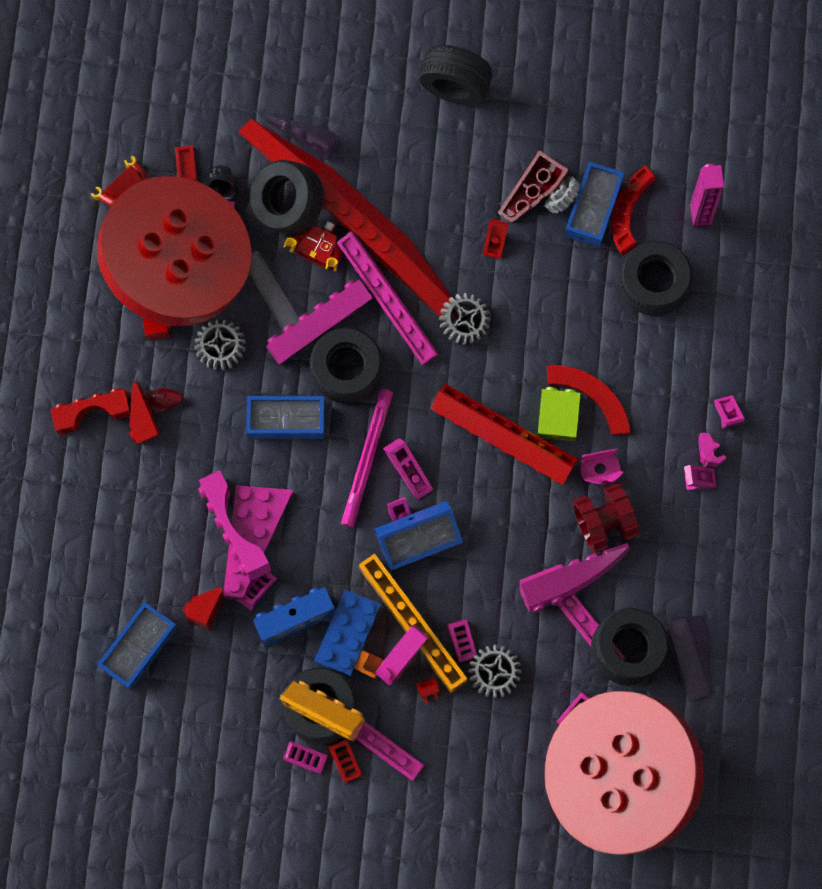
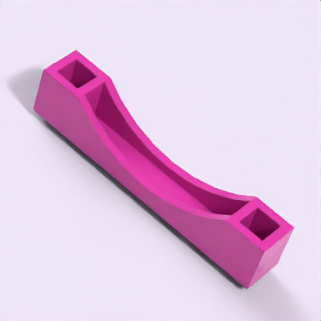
[198,470,271,581]

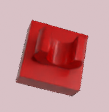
[416,678,440,703]

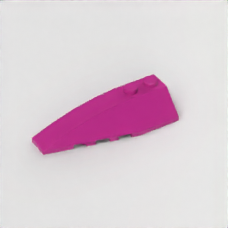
[520,543,629,613]

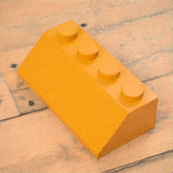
[280,681,365,742]

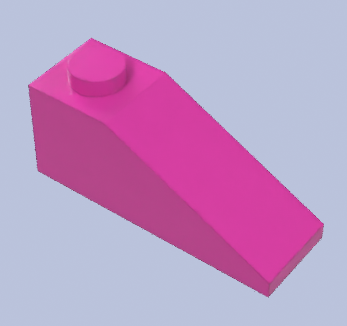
[383,438,433,500]
[375,624,428,686]

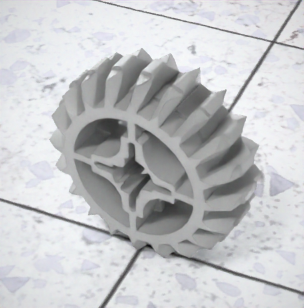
[439,293,491,345]
[194,320,246,371]
[468,645,522,698]

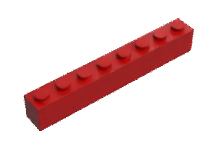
[430,383,578,485]

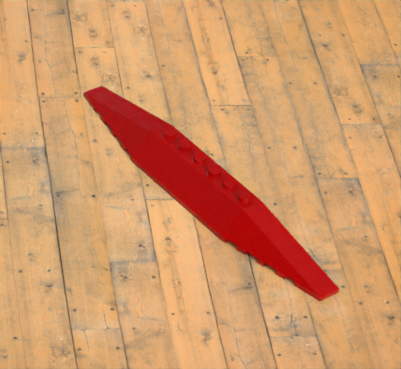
[238,119,465,324]

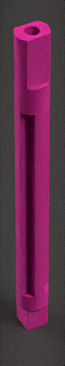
[341,389,393,527]

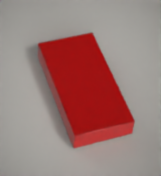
[175,145,198,182]

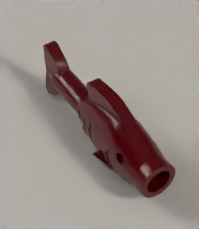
[125,388,183,413]

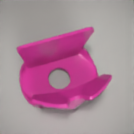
[580,448,623,485]

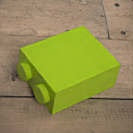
[537,387,580,442]

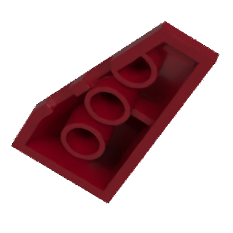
[498,150,570,223]

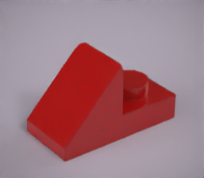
[483,219,509,259]

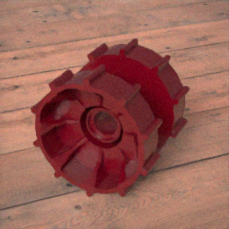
[572,483,640,553]

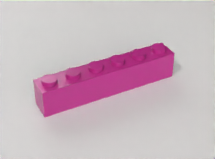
[690,164,724,227]
[266,279,373,365]

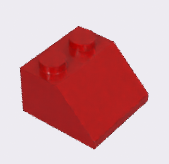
[183,587,224,631]

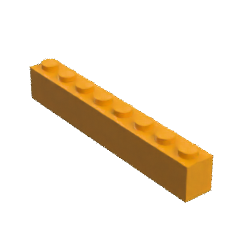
[359,553,467,693]

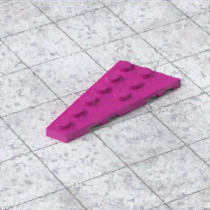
[223,485,294,600]

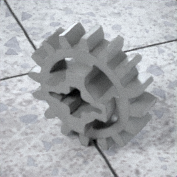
[545,177,580,214]

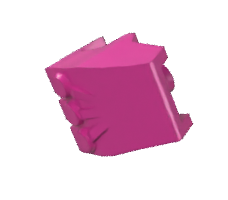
[698,433,726,467]

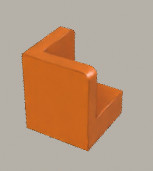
[354,650,384,678]

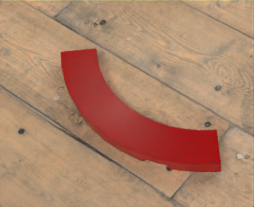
[611,165,657,256]
[546,365,630,436]

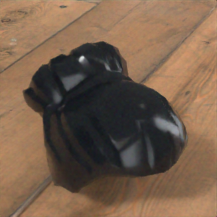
[208,165,238,201]

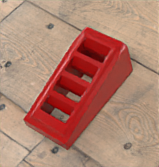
[328,738,362,783]

